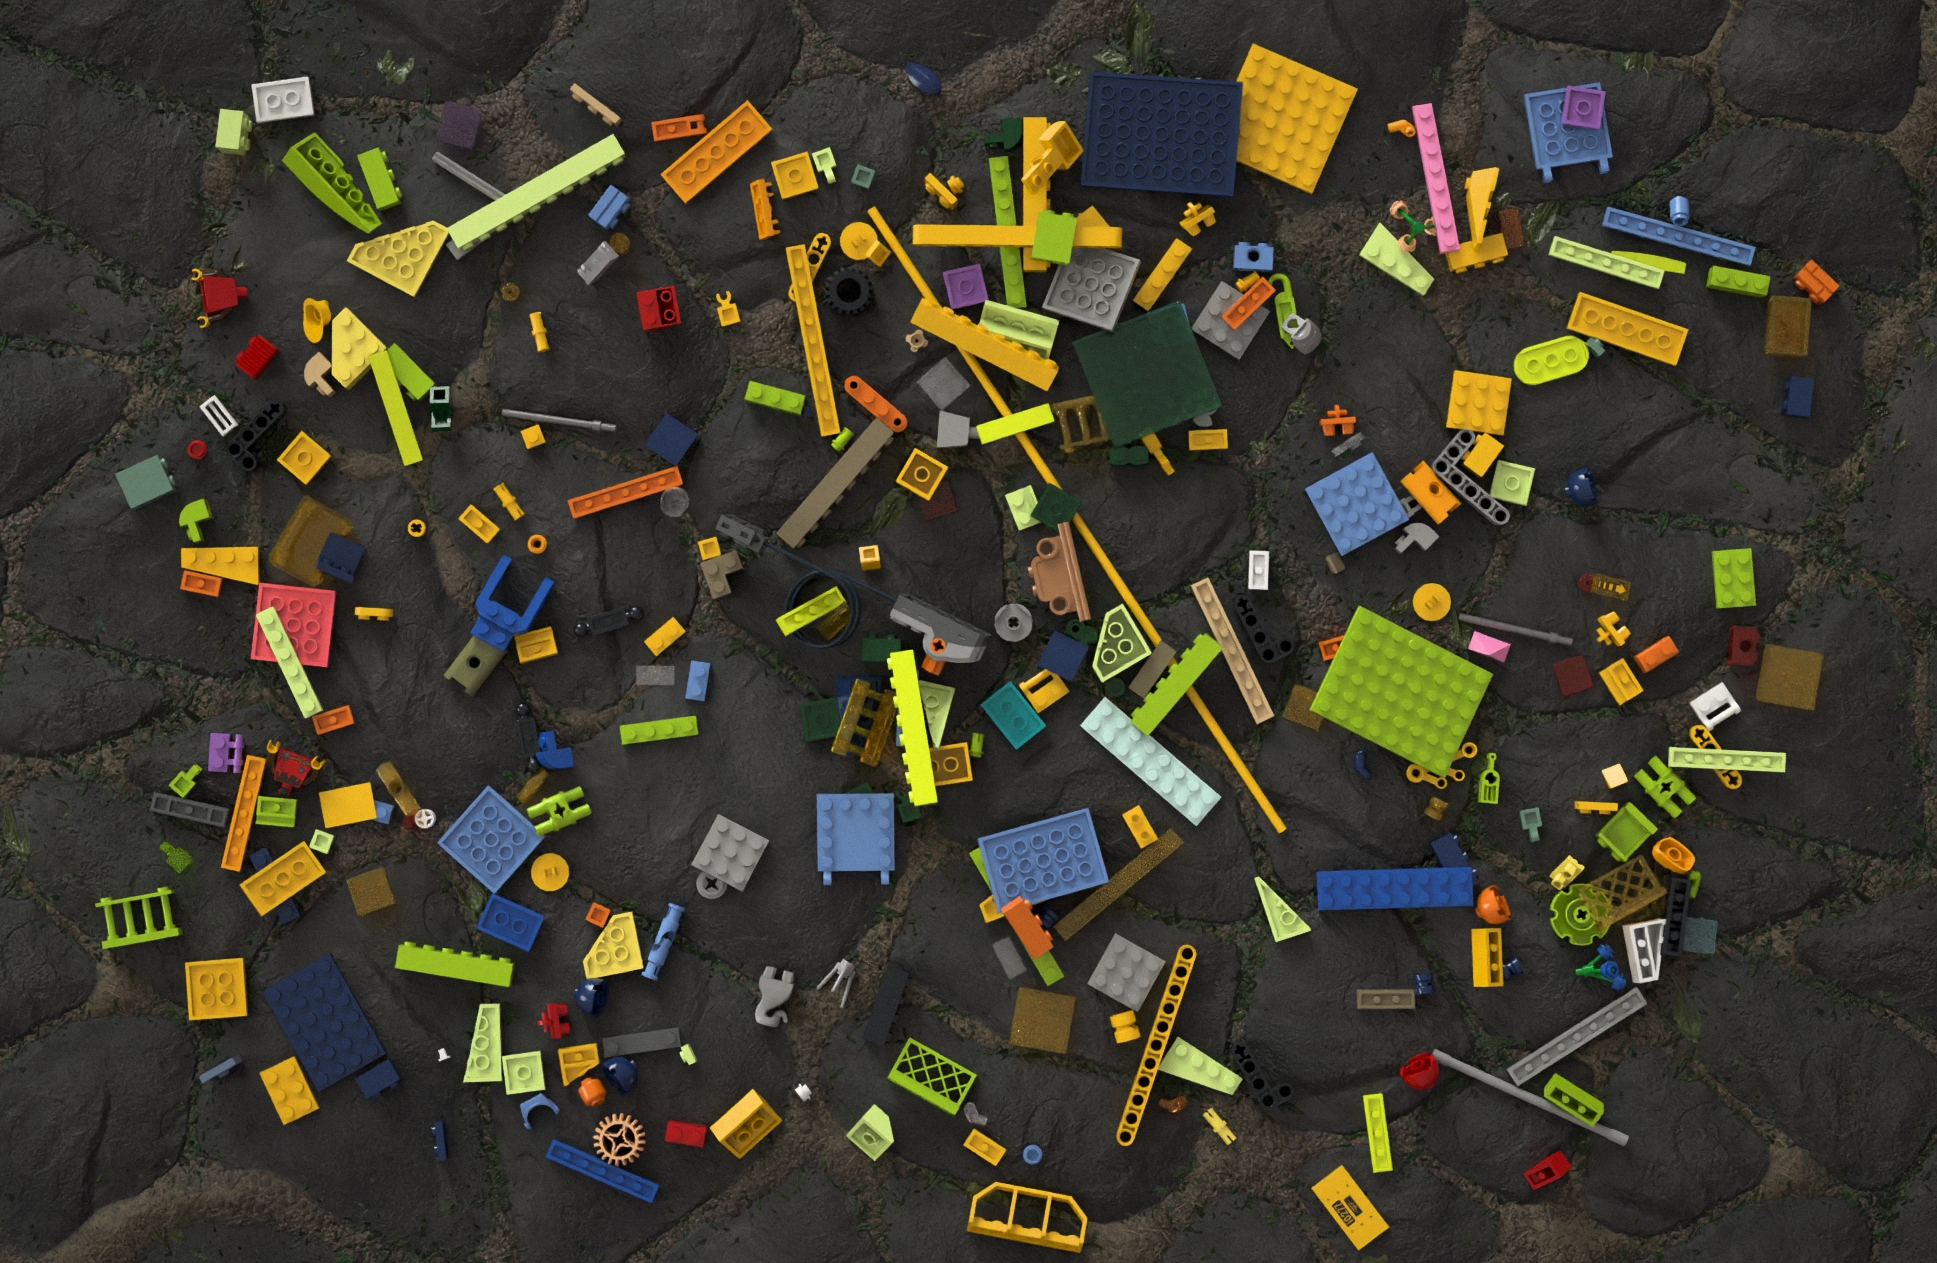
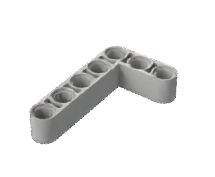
[1431,429,1510,526]

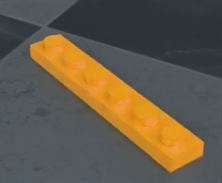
[221,755,267,872]

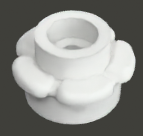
[795,1084,812,1102]

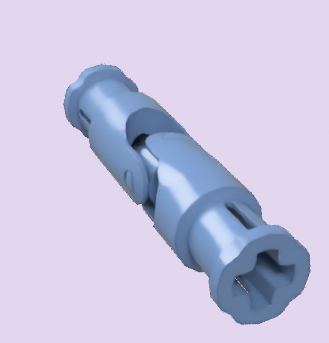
[641,903,685,981]

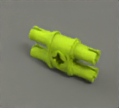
[1634,756,1696,818]
[526,786,592,837]

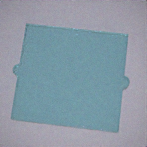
[1682,917,1718,954]

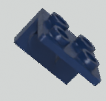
[314,532,365,583]

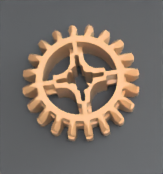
[593,1113,646,1166]

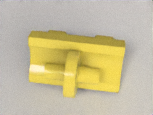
[1549,855,1585,890]

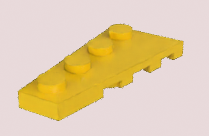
[181,547,260,585]

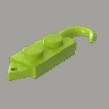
[1268,274,1299,349]

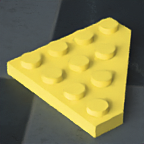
[347,221,449,297]

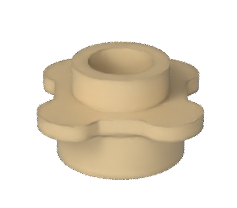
[906,330,928,352]

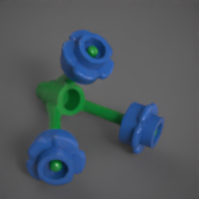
[1576,943,1626,992]

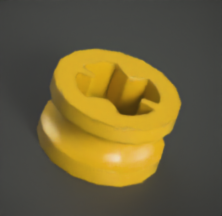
[408,520,426,537]

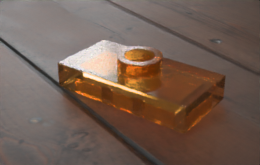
[1498,208,1524,249]

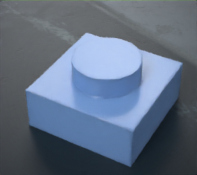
[370,801,394,824]

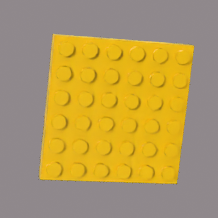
[1236,44,1358,194]

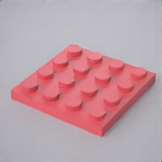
[251,583,337,667]

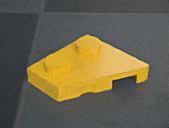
[558,1043,600,1086]

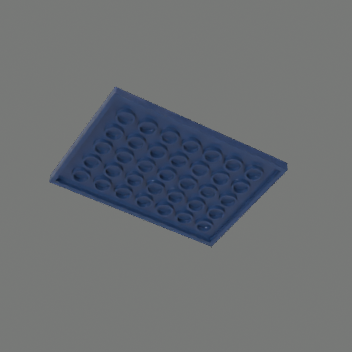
[1081,72,1243,197]

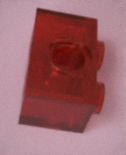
[1727,626,1760,667]

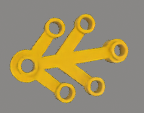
[1406,742,1477,789]

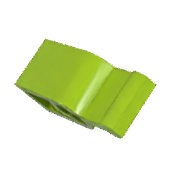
[1478,753,1500,804]

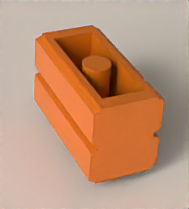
[1793,260,1839,304]
[1633,636,1679,673]

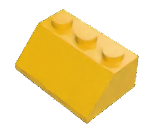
[710,1089,782,1159]

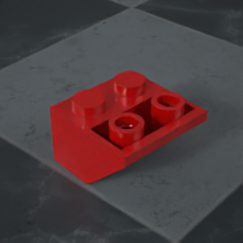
[637,286,681,333]

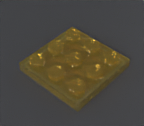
[1755,644,1824,711]
[1009,987,1076,1054]

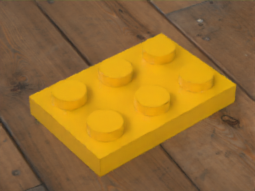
[260,1056,320,1125]

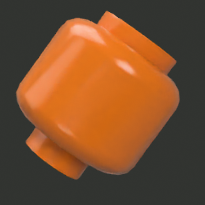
[578,1077,607,1107]

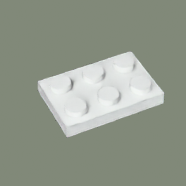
[252,77,315,123]

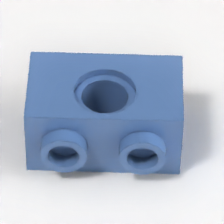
[1233,242,1274,273]

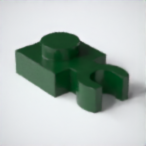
[896,788,921,823]

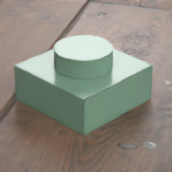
[851,164,875,190]
[1585,337,1605,358]

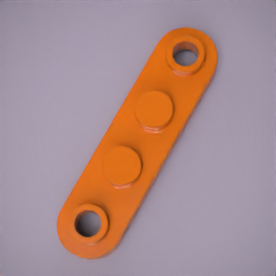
[844,376,907,433]

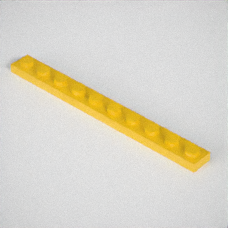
[785,244,840,437]

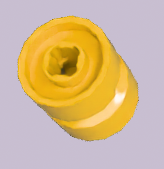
[1110,1010,1141,1043]

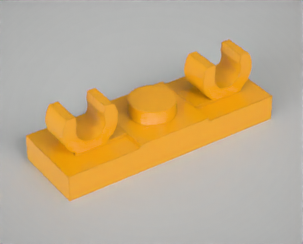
[750,179,780,240]

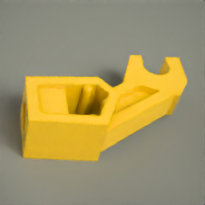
[1138,427,1175,476]

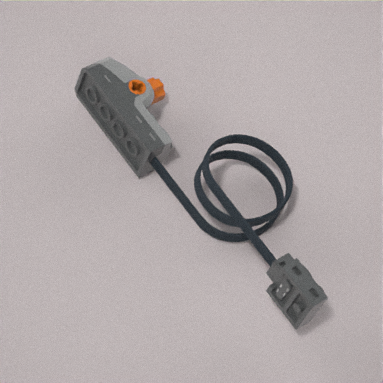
[715,514,992,675]

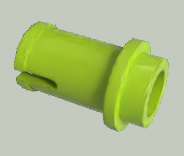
[831,427,854,452]
[968,733,985,758]

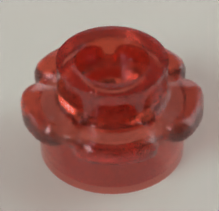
[1578,573,1597,592]

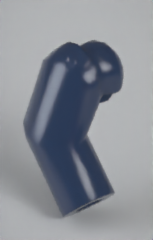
[1353,750,1371,780]

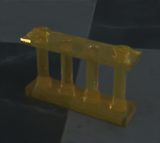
[1050,389,1135,453]
[831,679,897,767]

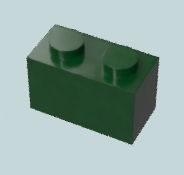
[862,635,901,662]

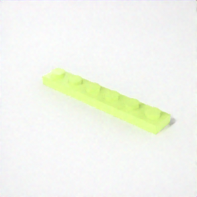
[1548,236,1665,289]
[256,606,323,719]
[1668,747,1786,772]

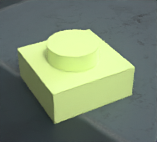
[309,829,335,854]
[680,1043,697,1065]

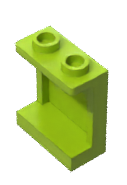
[1031,209,1077,266]
[1596,802,1658,862]

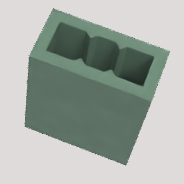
[115,455,177,510]

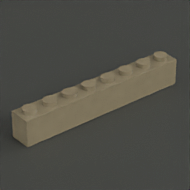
[776,417,894,549]

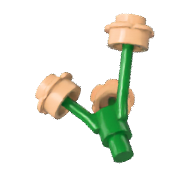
[1390,201,1436,252]

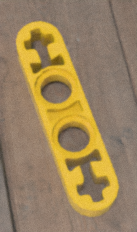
[788,233,831,302]
[1689,725,1742,789]

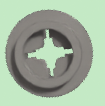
[696,872,727,899]

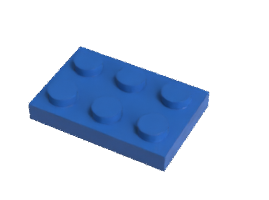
[476,893,545,952]

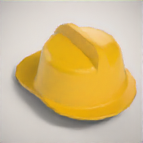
[303,298,331,343]

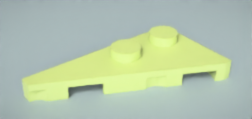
[918,680,955,751]
[1254,876,1311,942]

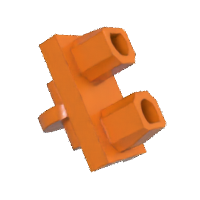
[1319,405,1356,436]

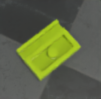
[255,796,298,827]

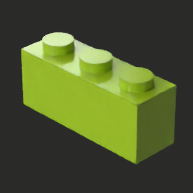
[357,147,402,212]
[1706,266,1770,298]
[387,343,437,402]
[745,381,806,416]
[1544,1073,1604,1127]

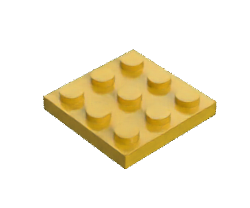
[1446,370,1512,436]
[185,958,248,1020]

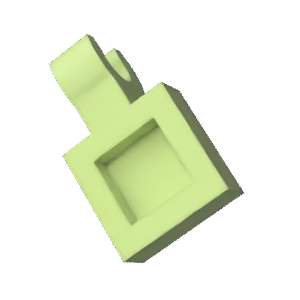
[812,147,837,184]

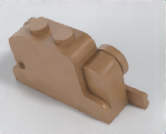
[1027,522,1091,622]

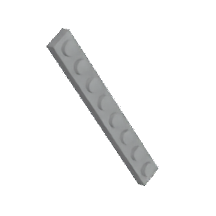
[1506,987,1647,1086]

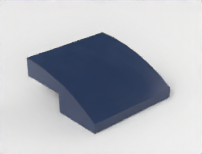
[645,413,699,466]
[1038,630,1089,682]

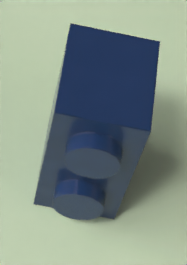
[1781,376,1814,418]
[355,1058,403,1100]

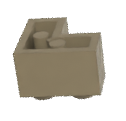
[700,550,744,600]

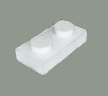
[1248,551,1269,590]

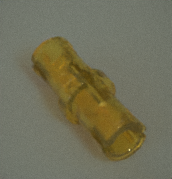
[516,768,550,804]

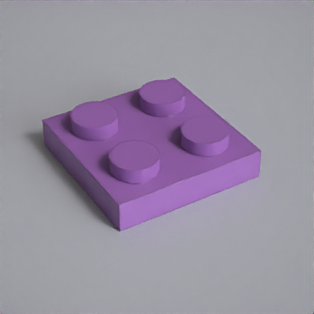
[1561,86,1606,130]
[943,264,988,310]

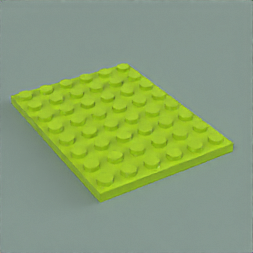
[1310,606,1493,778]

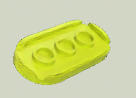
[1514,336,1589,385]

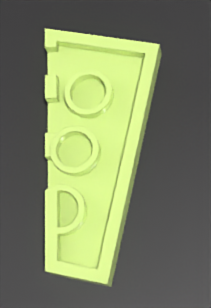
[1359,223,1434,296]

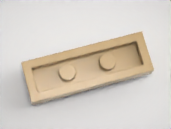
[570,83,622,126]

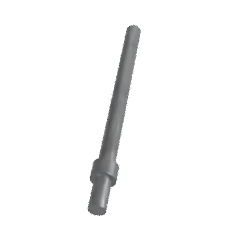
[502,409,617,432]
[1458,613,1573,646]

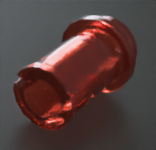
[401,804,418,829]

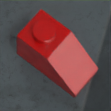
[1523,1151,1571,1190]

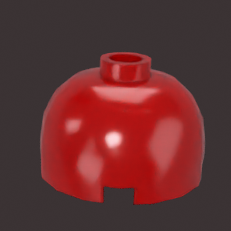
[1400,1053,1440,1090]

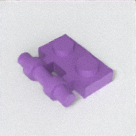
[208,733,245,773]

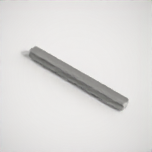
[432,152,505,201]

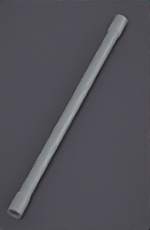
[1432,1049,1629,1146]

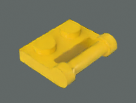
[1019,669,1070,713]

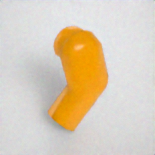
[1387,120,1416,137]

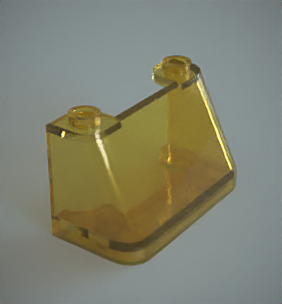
[268,495,353,588]

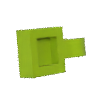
[169,764,203,798]

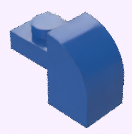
[536,730,574,770]

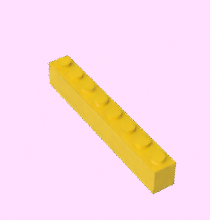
[1023,117,1050,272]
[910,298,1059,391]

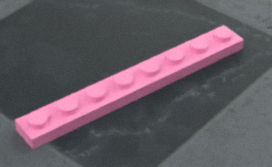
[1412,103,1460,254]

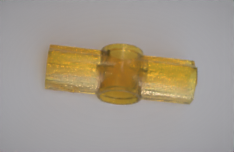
[376,761,421,817]

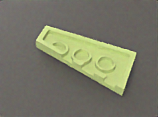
[463,1003,503,1082]
[1158,1036,1243,1095]

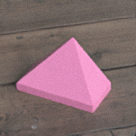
[1468,631,1511,663]

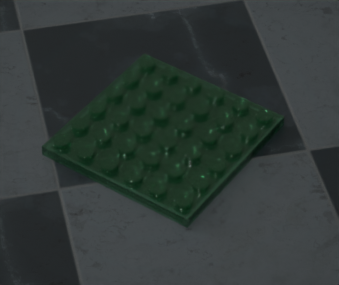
[1072,301,1222,449]

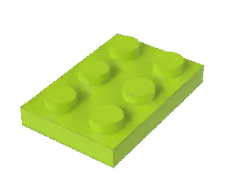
[1712,548,1756,609]

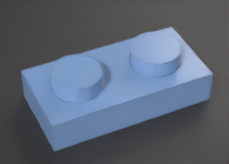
[685,660,711,701]

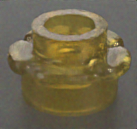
[501,283,520,301]

